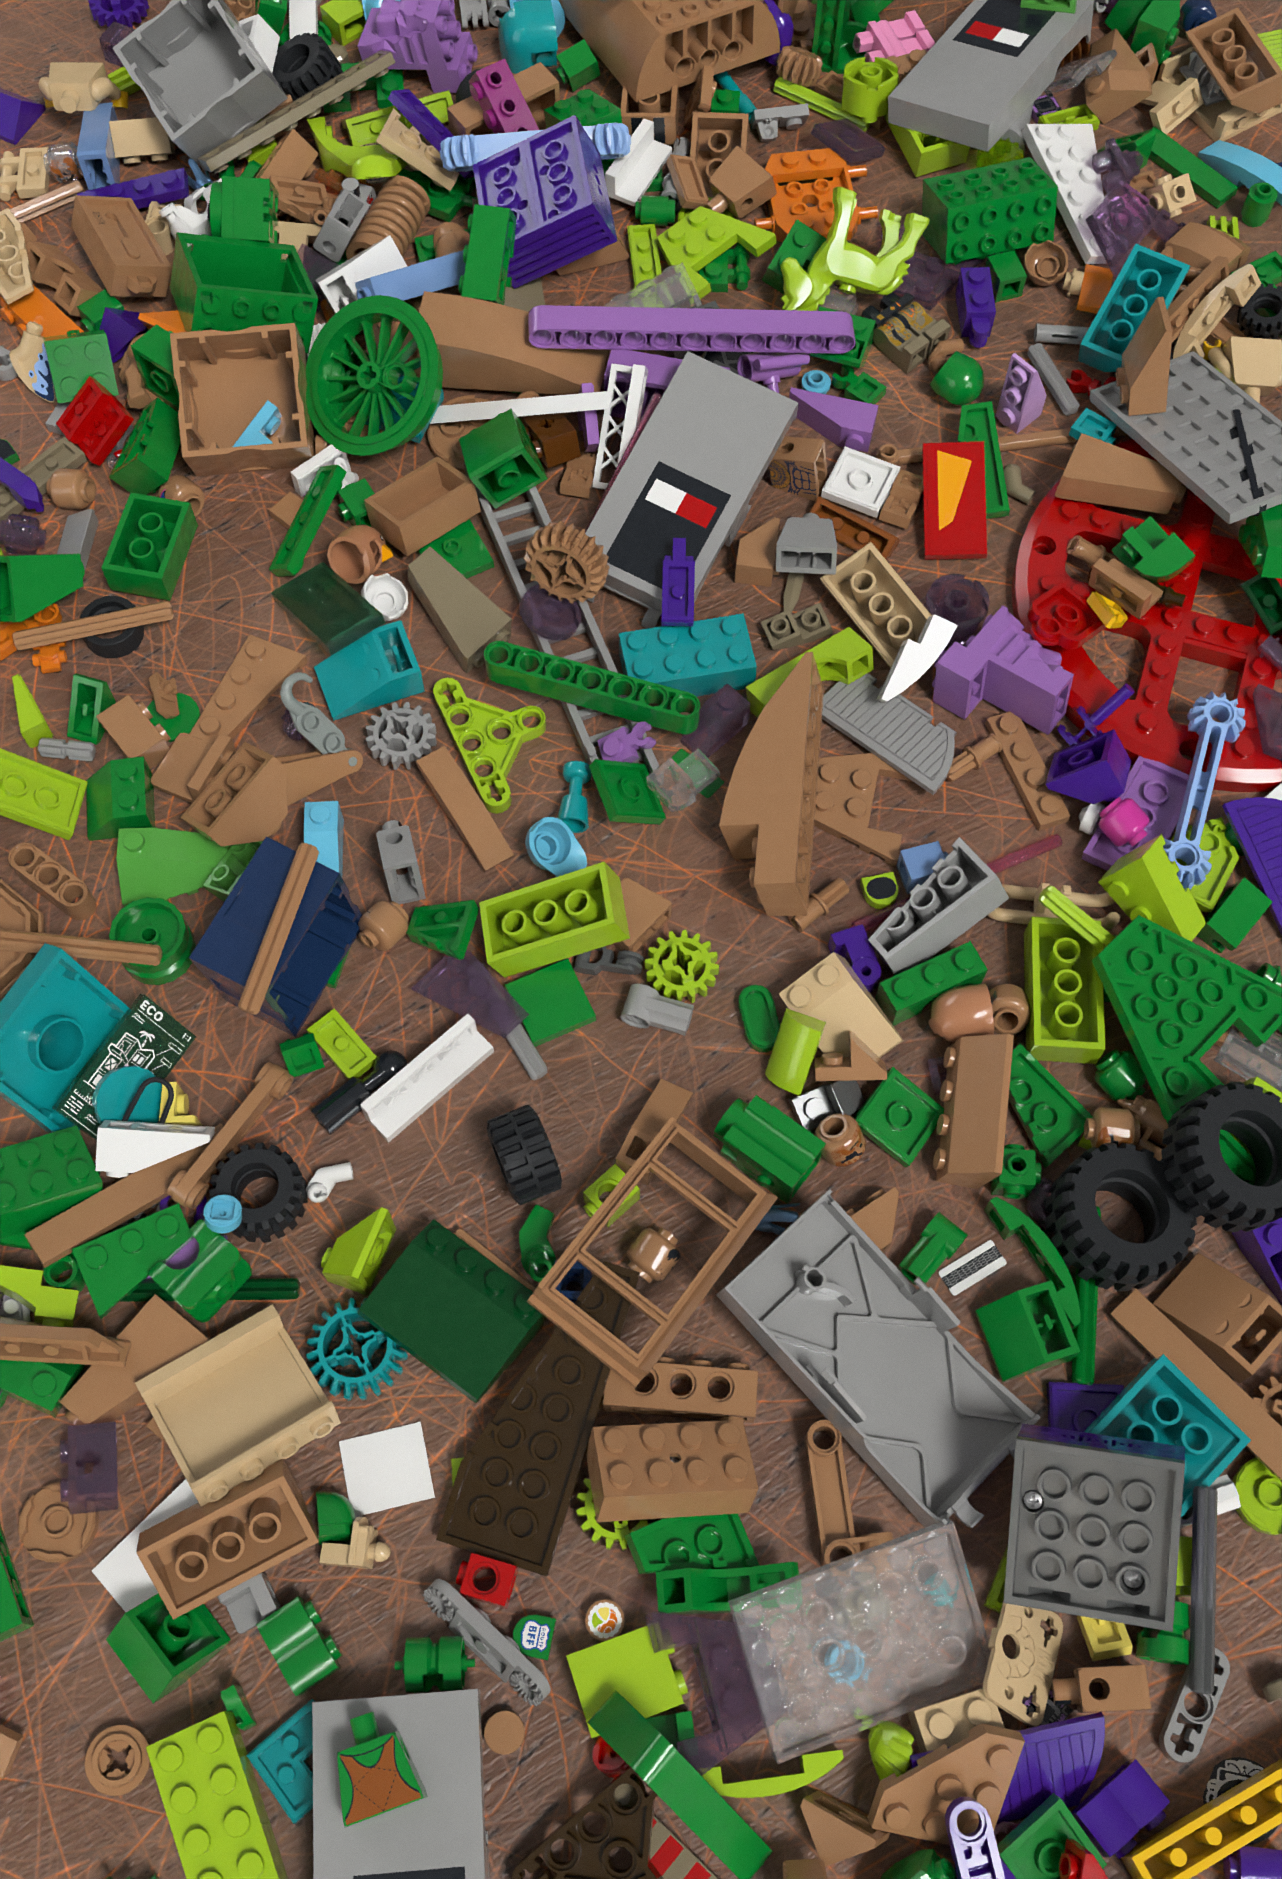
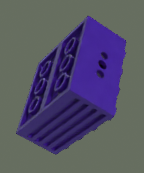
[472,115,618,289]

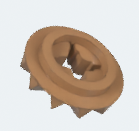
[85,1725,151,1796]

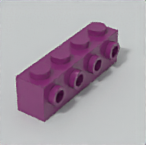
[469,58,539,134]

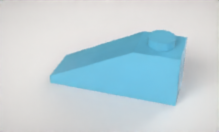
[304,801,344,877]

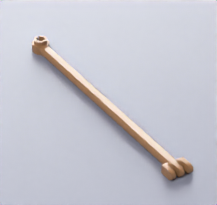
[876,426,1129,466]

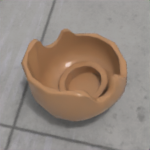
[1024,240,1069,286]

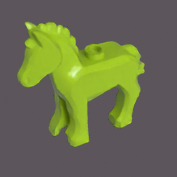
[780,187,930,311]

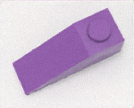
[789,387,879,453]

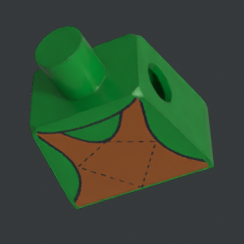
[337,1711,428,1827]

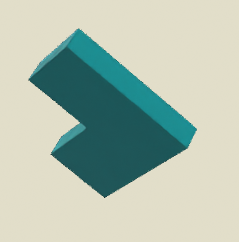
[246,1699,316,1824]

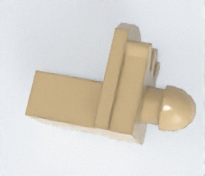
[319,1516,391,1569]

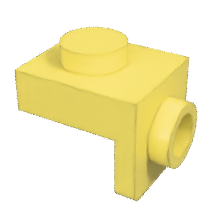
[1077,1616,1133,1661]

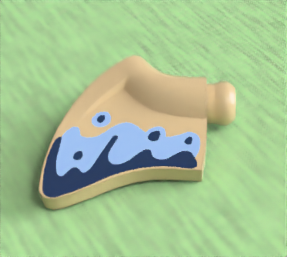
[9,321,57,403]

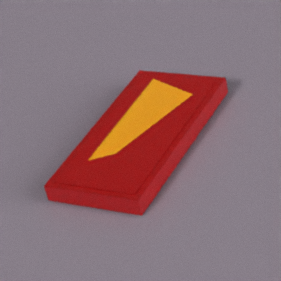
[922,441,987,560]

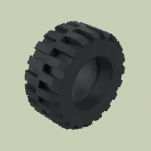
[1161,1082,1282,1232]
[1045,1142,1197,1291]

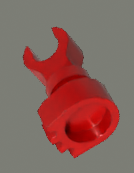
[1066,369,1116,396]

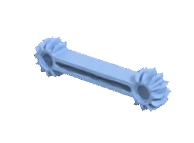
[440,122,631,172]
[1163,691,1246,890]

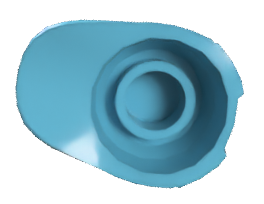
[525,817,587,877]

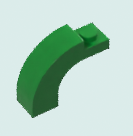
[656,1562,802,1615]

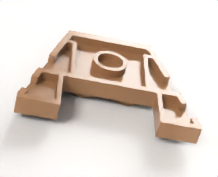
[814,753,911,866]

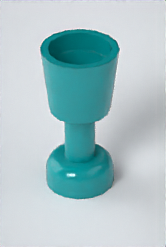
[557,761,592,833]

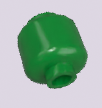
[1095,1049,1147,1101]

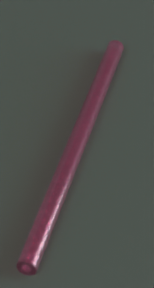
[851,834,1062,931]

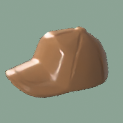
[433,222,470,258]

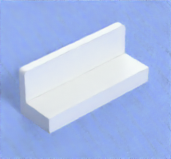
[605,118,672,206]

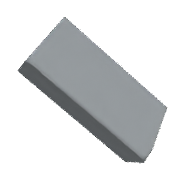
[57,509,99,569]

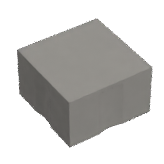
[113,0,288,166]

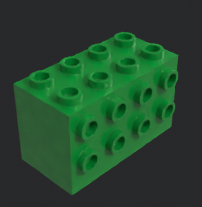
[922,157,1058,265]

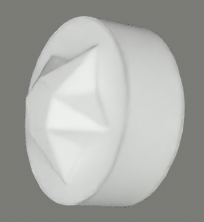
[1079,802,1106,835]

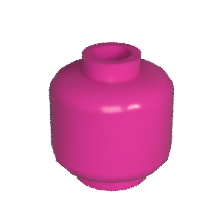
[1098,797,1149,847]

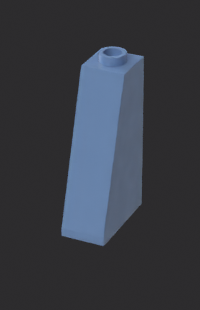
[77,102,120,190]
[355,250,466,301]

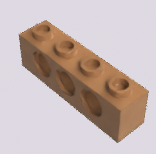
[603,1357,758,1423]

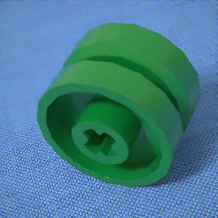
[109,897,196,985]

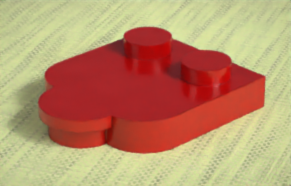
[1027,581,1106,649]

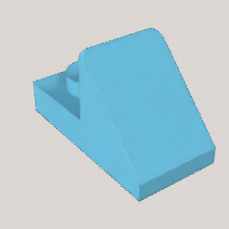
[232,400,282,447]

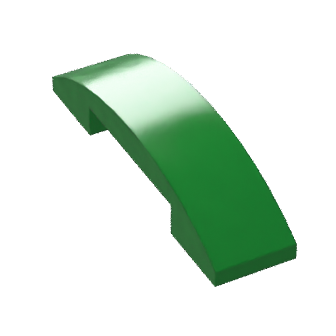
[984,1197,1081,1331]

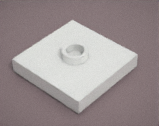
[821,446,901,518]

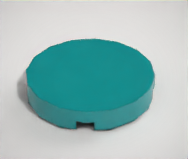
[92,1065,162,1125]

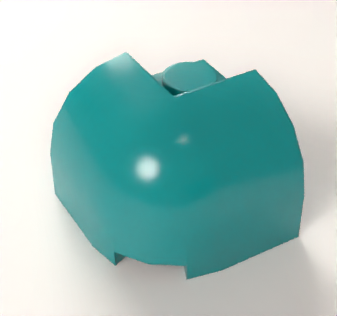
[498,0,558,74]

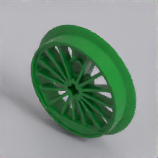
[306,295,443,456]

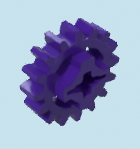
[88,0,149,30]

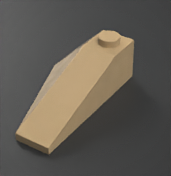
[0,208,34,304]

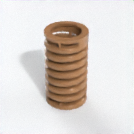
[346,175,431,260]

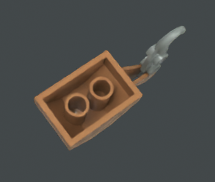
[180,672,363,847]

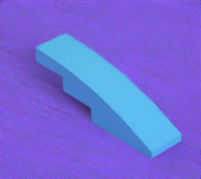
[1198,140,1282,206]

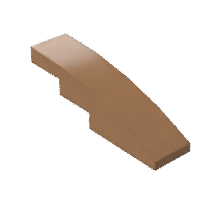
[416,746,514,872]

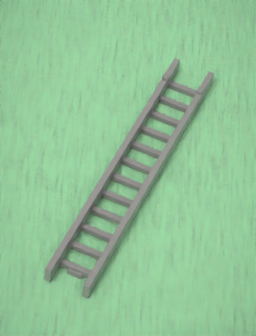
[464,462,661,784]

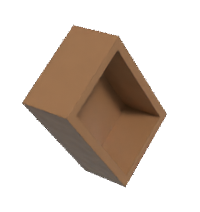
[364,456,481,557]

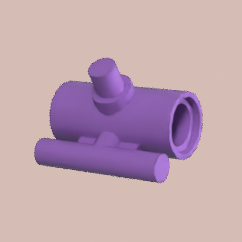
[737,352,810,393]

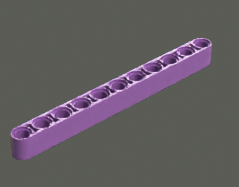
[528,305,855,354]

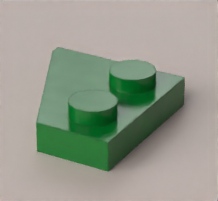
[406,900,480,960]

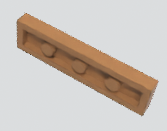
[985,711,1071,831]

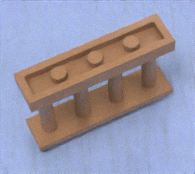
[1161,246,1229,342]

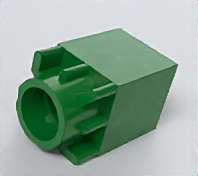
[713,1095,826,1204]

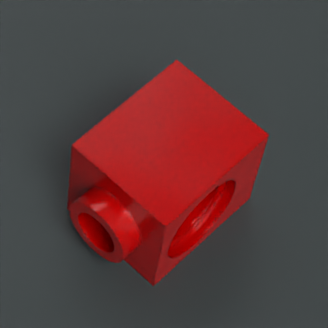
[456,1553,519,1609]

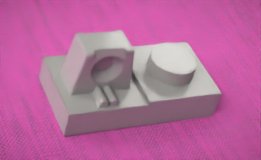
[750,103,809,142]

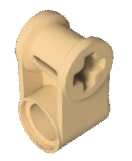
[145,201,182,256]

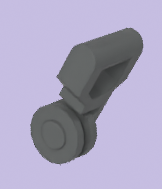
[574,946,644,975]

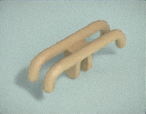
[987,883,1120,930]

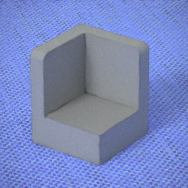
[217,1573,281,1634]

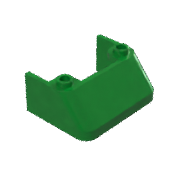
[812,0,866,74]

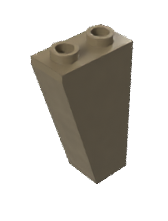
[408,547,512,673]

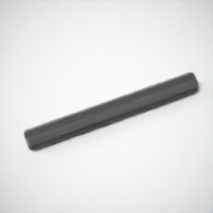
[1189,1486,1218,1694]

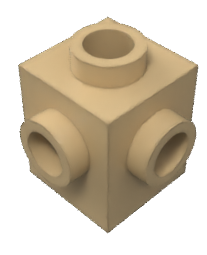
[1145,173,1197,219]

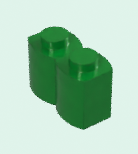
[256,1597,343,1696]

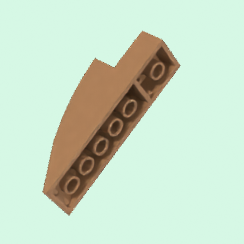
[366,291,610,395]
[719,652,824,916]

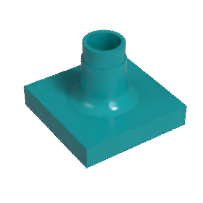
[0,943,152,1133]

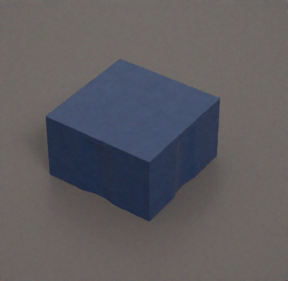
[189,836,362,1037]

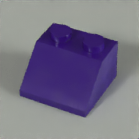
[1046,729,1131,804]

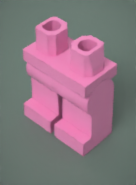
[852,10,935,62]

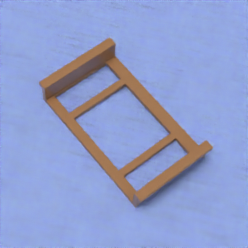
[527,1116,778,1388]

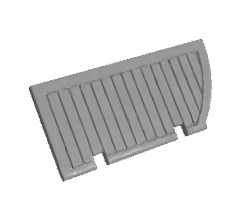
[822,673,957,795]

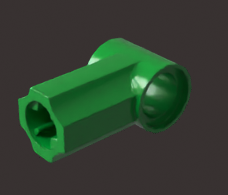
[898,1212,968,1285]

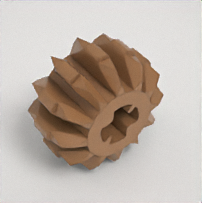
[776,45,823,87]

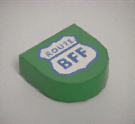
[513,1615,557,1661]

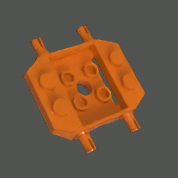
[754,148,878,243]

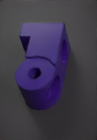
[827,924,881,993]

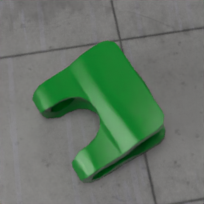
[147,1219,252,1323]

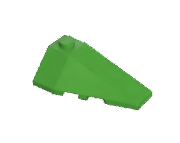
[116,828,231,907]

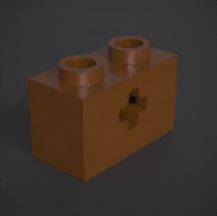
[521,413,581,468]

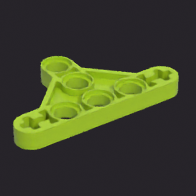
[433,677,546,814]

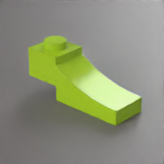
[0,1265,79,1327]

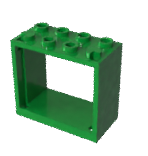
[170,232,318,353]

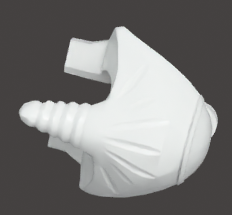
[159,178,222,247]

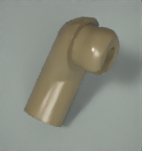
[1003,464,1036,505]

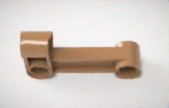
[804,1420,899,1580]

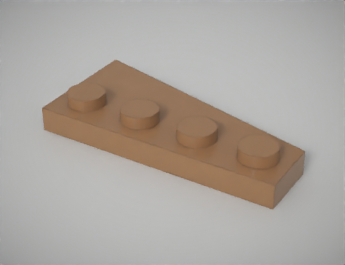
[189,634,308,744]

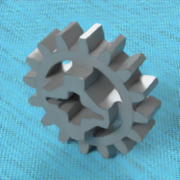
[366,702,437,770]

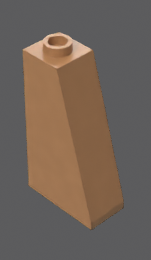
[1054,433,1187,514]
[59,1294,210,1432]

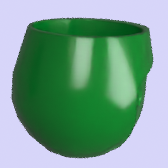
[929,351,985,406]

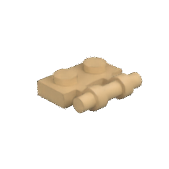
[0,147,51,201]

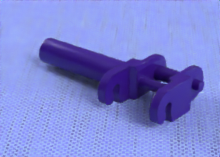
[1057,683,1135,746]

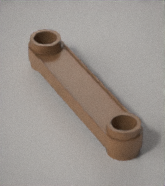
[167,1062,294,1210]

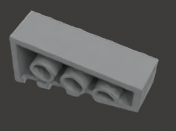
[868,837,1009,976]

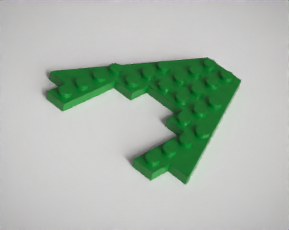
[1091,915,1282,1185]

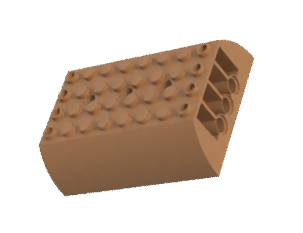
[558,0,780,102]

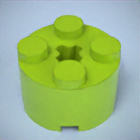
[841,57,899,123]

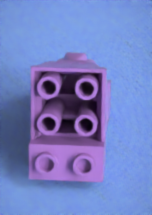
[357,0,478,93]
[932,605,1074,735]

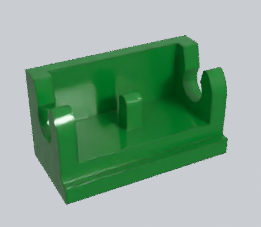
[1196,877,1273,953]

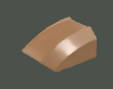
[1165,222,1251,284]

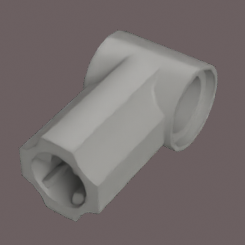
[620,984,694,1036]

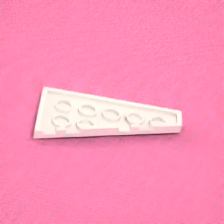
[1021,124,1114,264]

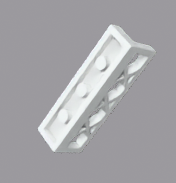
[592,363,648,490]
[360,1014,494,1143]

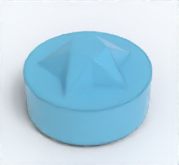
[204,1194,242,1234]

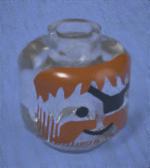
[43,142,84,183]

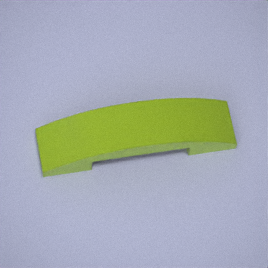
[695,1750,844,1798]

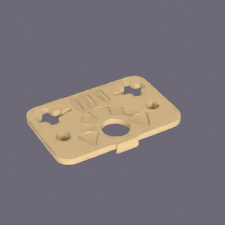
[983,1601,1063,1727]

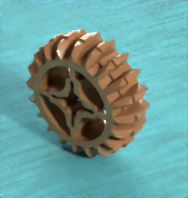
[523,521,610,604]

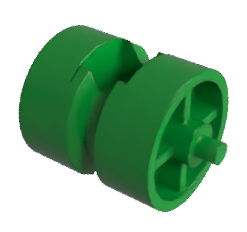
[394,1636,476,1693]

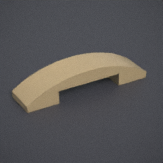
[1173,264,1262,359]

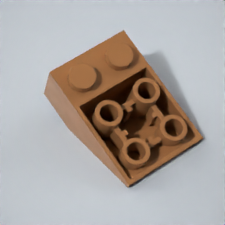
[1152,1253,1282,1383]

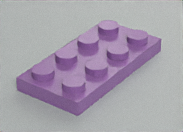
[1082,756,1189,871]

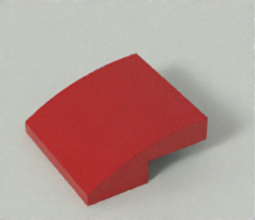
[56,376,134,466]

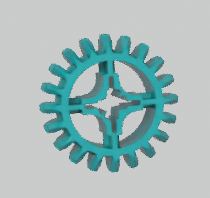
[306,1298,408,1401]

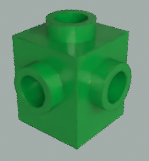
[991,1144,1041,1199]

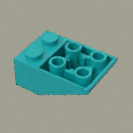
[314,620,425,721]

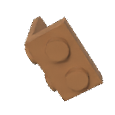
[151,733,236,803]

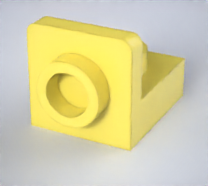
[159,1082,202,1126]

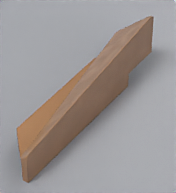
[0,1316,131,1367]

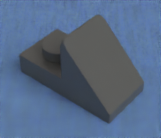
[788,1080,865,1131]

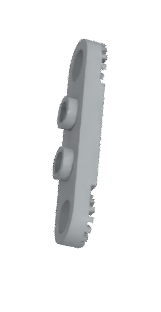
[423,1579,551,1706]

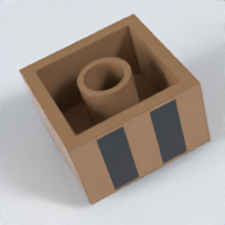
[621,85,679,145]

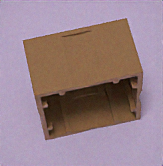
[170,323,315,477]

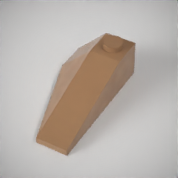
[1084,28,1152,125]

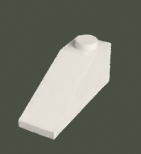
[95,1120,215,1178]

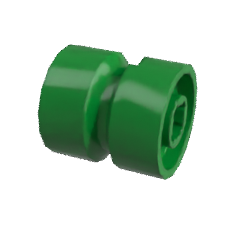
[1136,1601,1191,1665]

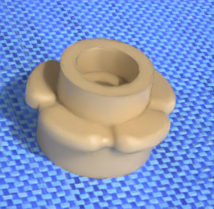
[1062,268,1084,297]

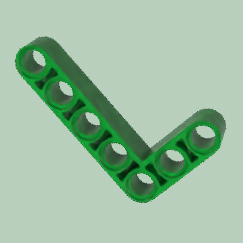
[587,1690,773,1879]

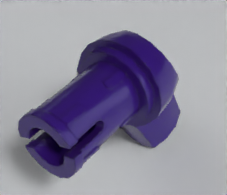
[764,0,793,66]

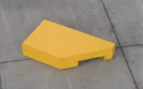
[1086,592,1128,629]

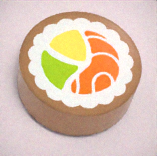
[585,1599,625,1642]

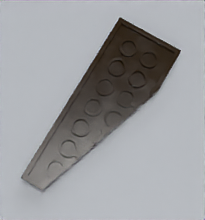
[436,1261,640,1577]

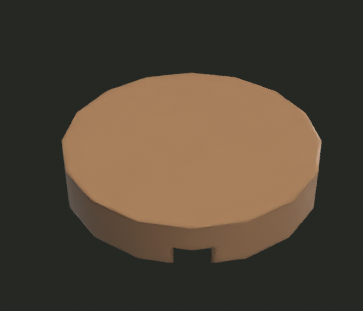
[18,1482,99,1564]

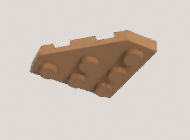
[867,1723,1025,1845]

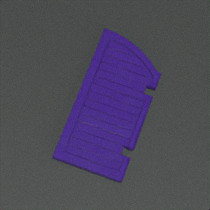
[1222,797,1282,935]
[910,1712,1105,1841]

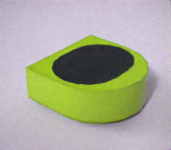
[860,872,899,909]

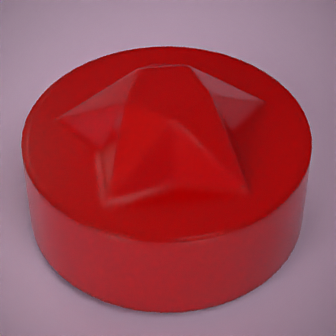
[592,1736,629,1778]

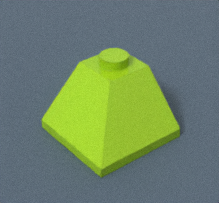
[321,1207,397,1296]

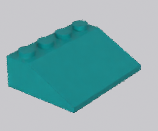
[1084,1354,1251,1517]

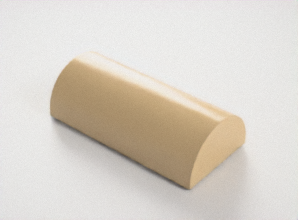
[820,542,932,669]

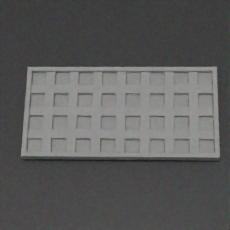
[1090,351,1282,524]

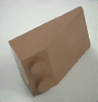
[690,112,749,198]
[1116,297,1173,416]

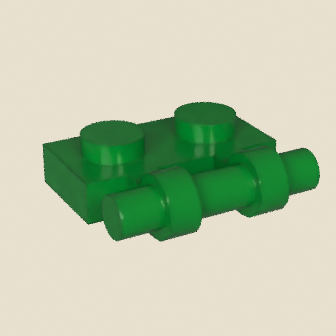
[699,243,751,292]

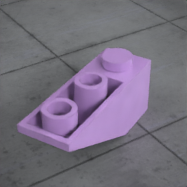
[995,353,1047,434]

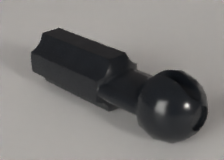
[311,1051,408,1135]

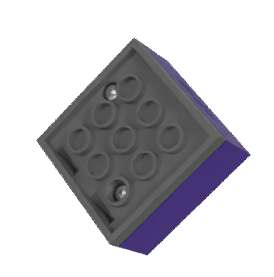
[1004,1424,1185,1632]

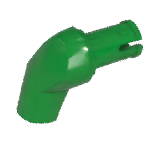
[519,1204,556,1282]

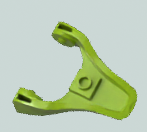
[307,107,428,180]

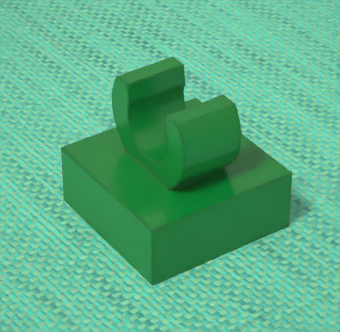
[279,1033,325,1077]

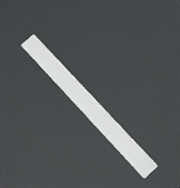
[430,391,613,424]

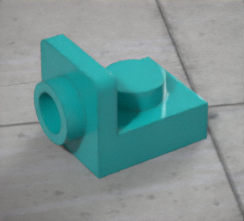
[1069,408,1117,445]

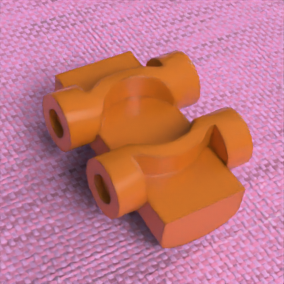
[32,641,68,674]

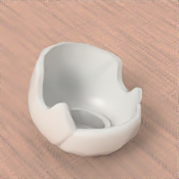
[361,573,409,622]

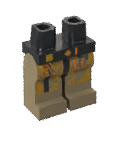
[861,292,951,374]

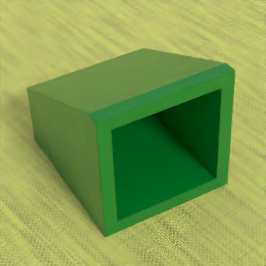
[0,554,85,622]

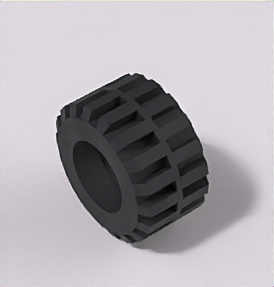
[272,33,343,101]
[487,1105,562,1205]
[209,1143,308,1243]

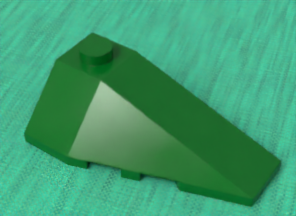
[0,1360,85,1418]

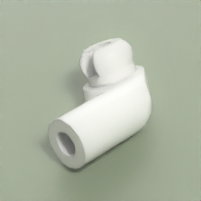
[306,1162,354,1203]

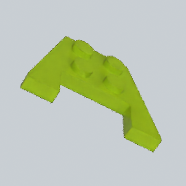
[657,206,777,306]

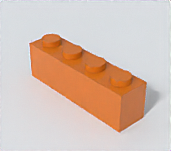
[0,285,84,337]

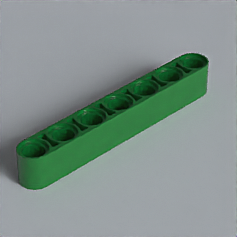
[484,641,700,735]

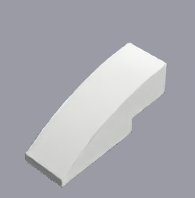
[876,614,958,703]

